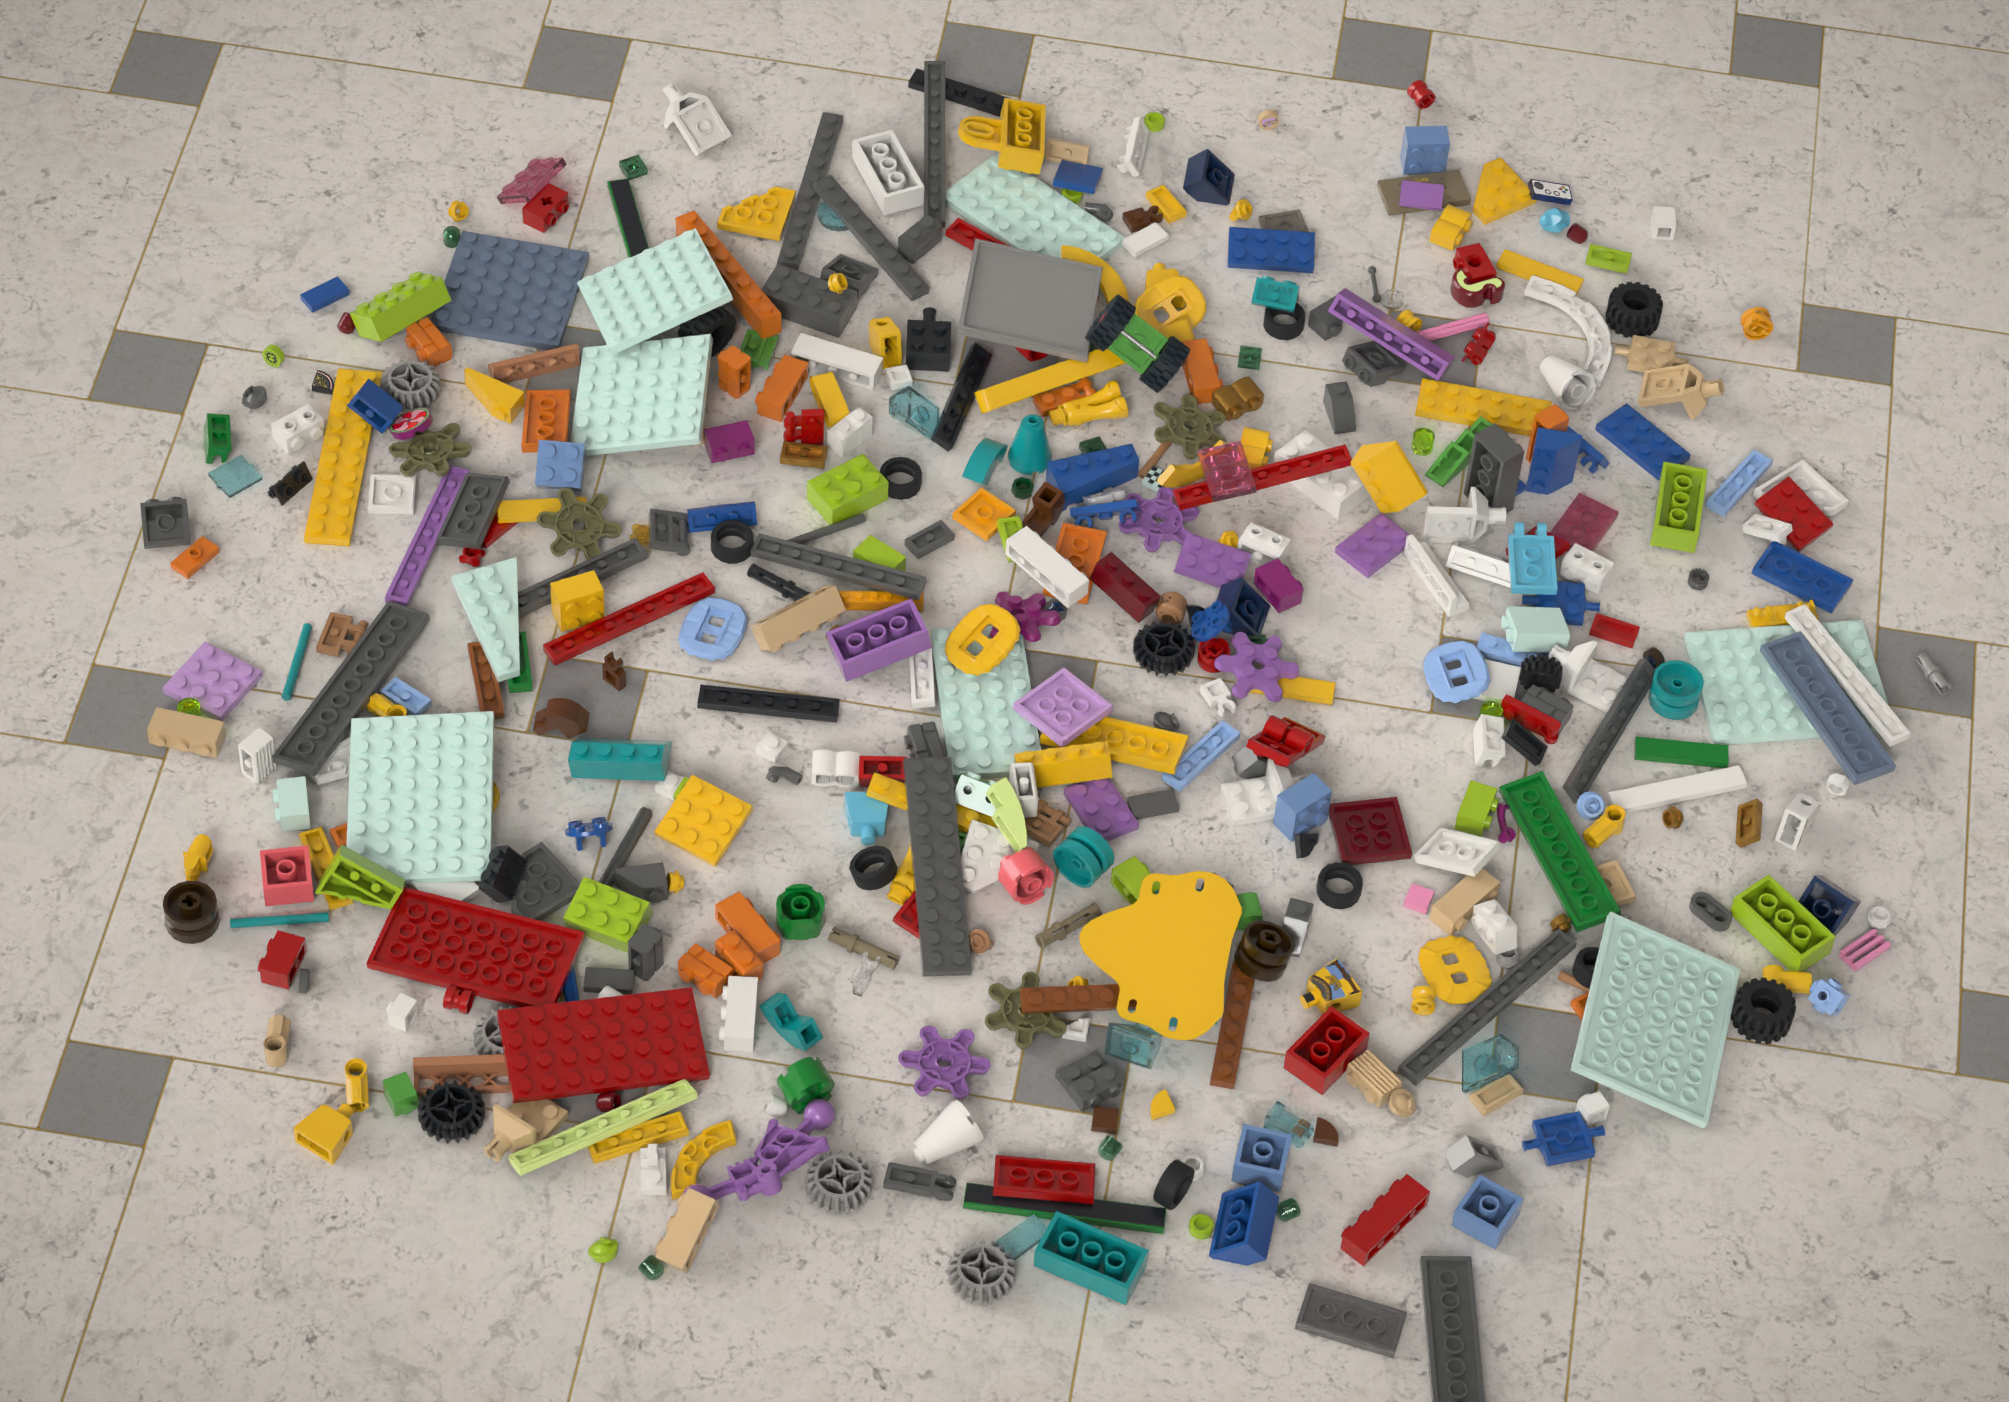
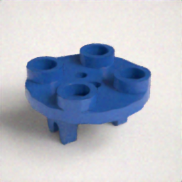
[1191,601,1232,642]
[565,817,613,851]

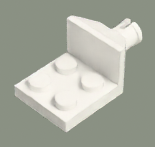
[662,81,732,156]
[1422,487,1506,544]
[1549,641,1628,713]
[1219,759,1309,827]

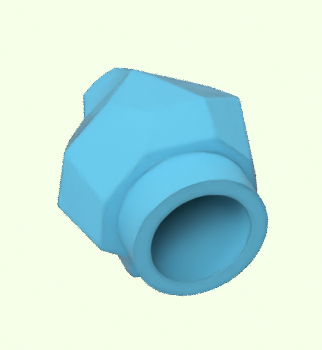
[1540,208,1570,233]

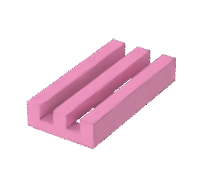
[1839,928,1891,972]

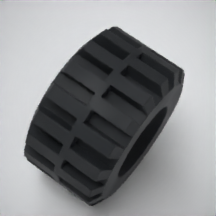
[1605,282,1663,338]
[678,305,736,358]
[1731,977,1796,1044]

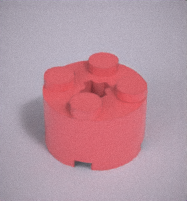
[998,847,1054,905]

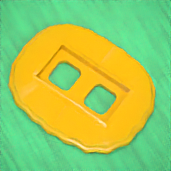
[1134,275,1206,329]
[945,604,1021,676]
[1418,935,1492,1005]

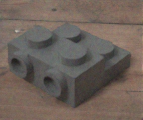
[820,254,879,299]
[1342,341,1406,387]
[140,497,191,549]
[1055,1050,1125,1112]

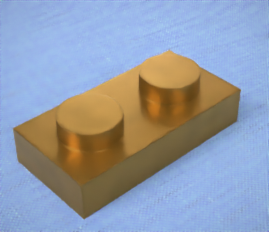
[780,441,828,469]
[1735,799,1763,848]

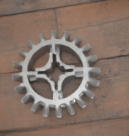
[380,358,441,411]
[473,1005,512,1055]
[805,1150,873,1215]
[947,1239,1016,1306]

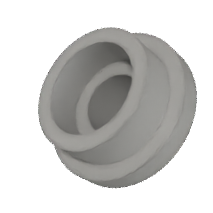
[1496,949,1520,969]

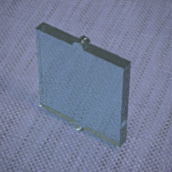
[208,455,262,498]

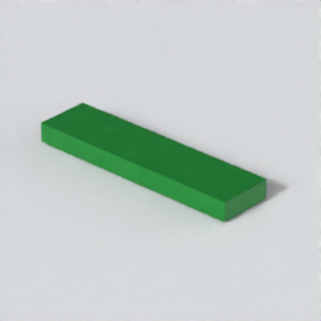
[1634,737,1729,768]

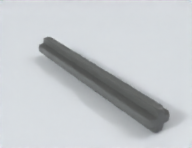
[599,807,652,887]

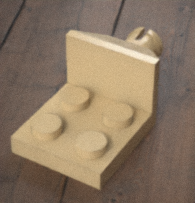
[1638,364,1725,420]
[484,1099,568,1162]

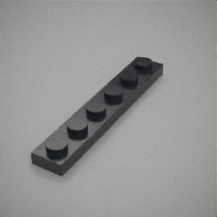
[908,68,1011,117]
[931,342,992,452]
[697,684,840,723]

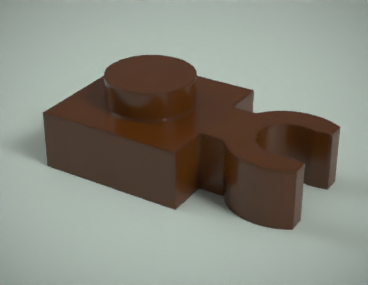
[1122,206,1163,233]
[602,651,626,692]

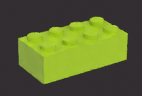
[350,271,452,342]
[1650,462,1708,553]
[1730,874,1836,972]

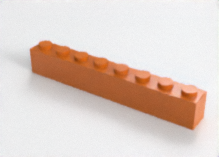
[675,210,782,339]

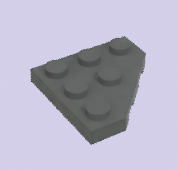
[511,842,580,921]

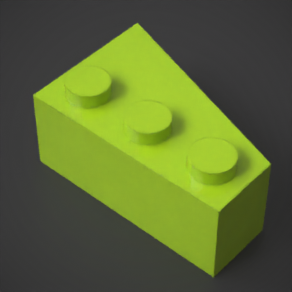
[315,845,405,909]

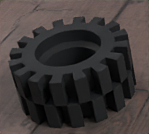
[1519,654,1563,693]

